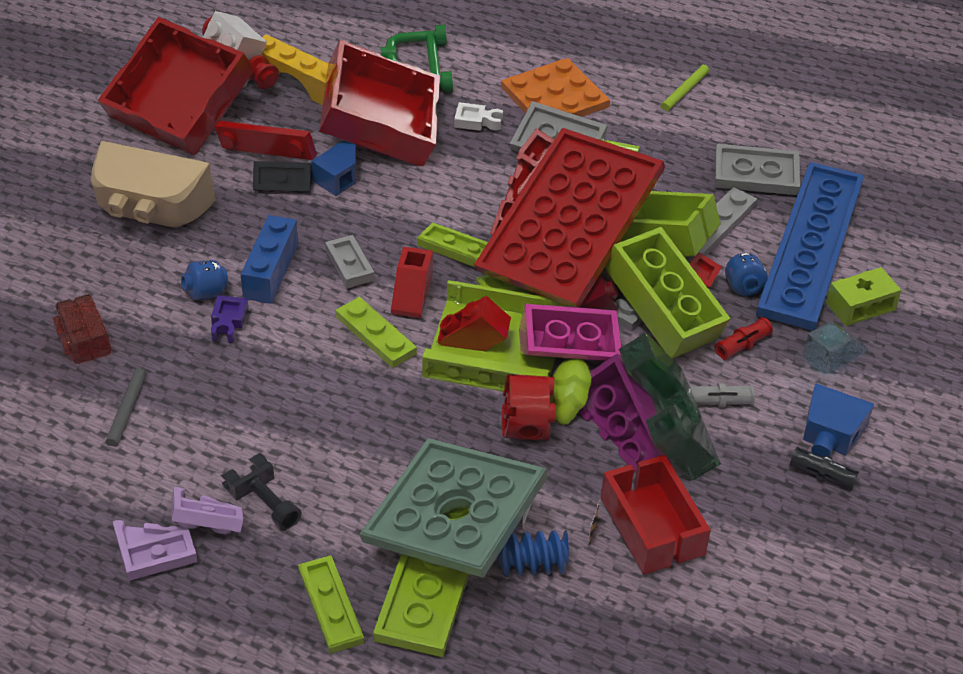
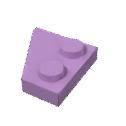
[171,487,243,534]
[113,520,197,581]

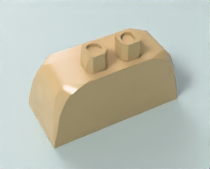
[91,141,216,228]

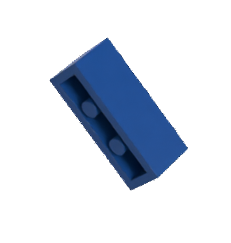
[241,215,298,304]

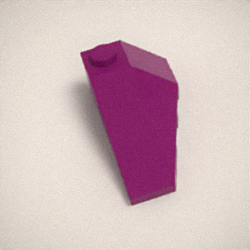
[579,354,672,472]

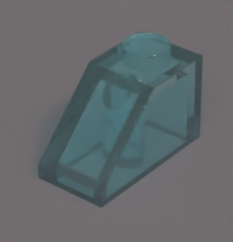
[803,321,869,376]

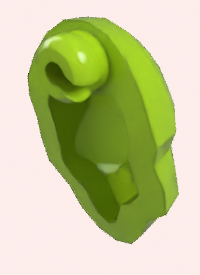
[550,358,591,425]

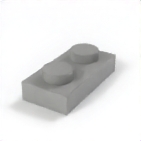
[325,235,374,289]

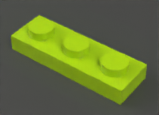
[335,296,417,368]

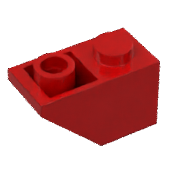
[391,246,433,318]
[437,295,511,351]

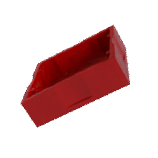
[98,17,254,155]
[319,40,440,166]

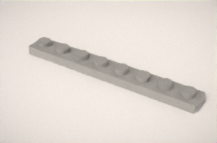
[616,187,757,331]

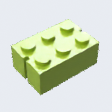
[620,191,721,257]

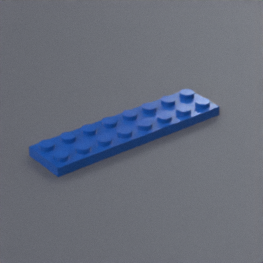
[756,162,864,331]

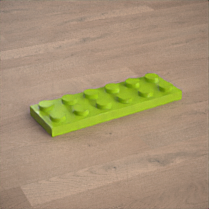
[373,508,470,657]

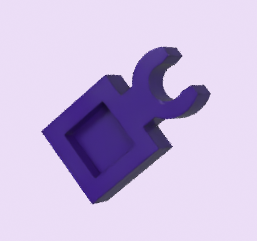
[211,295,249,343]

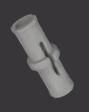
[688,383,755,408]

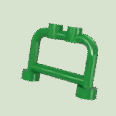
[380,24,453,93]

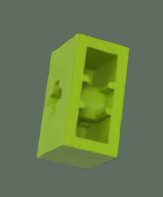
[826,267,902,326]

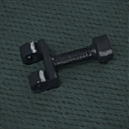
[220,453,302,530]

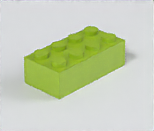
[604,227,731,359]

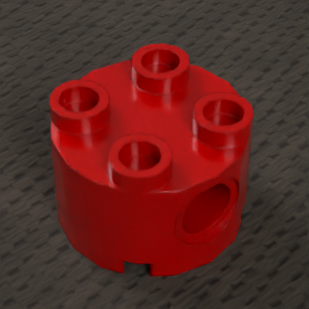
[501,374,556,441]

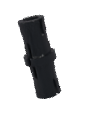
[789,446,859,491]

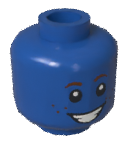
[725,253,768,297]
[181,260,228,301]

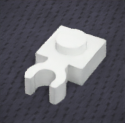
[454,102,503,131]

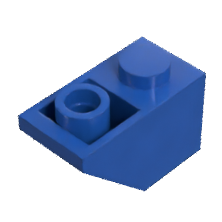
[311,140,356,196]

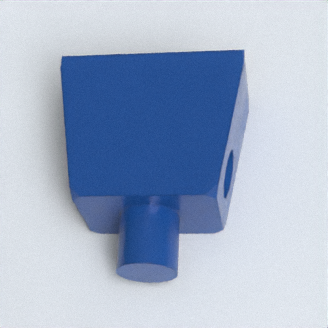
[803,383,874,457]

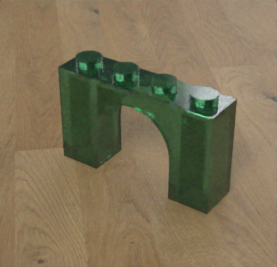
[619,332,721,480]

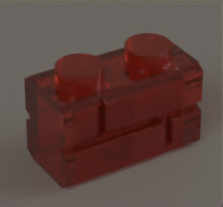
[52,294,112,364]

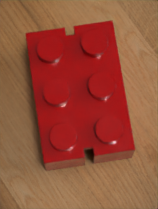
[601,454,711,575]

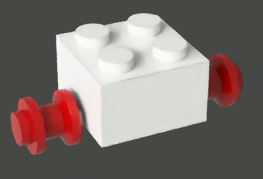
[202,11,279,89]

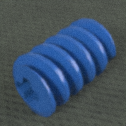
[497,530,569,577]

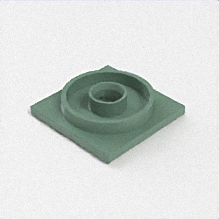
[360,438,548,578]

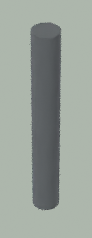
[105,368,146,447]

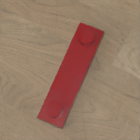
[214,121,317,160]

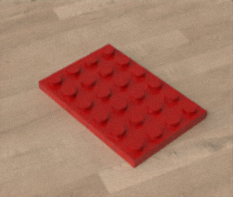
[474,128,666,308]

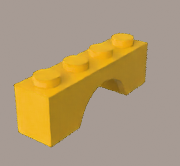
[261,34,328,105]

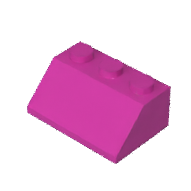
[519,304,622,361]

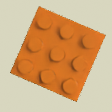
[501,58,610,117]

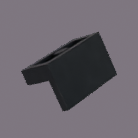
[253,161,312,192]

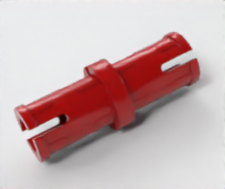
[714,317,773,361]

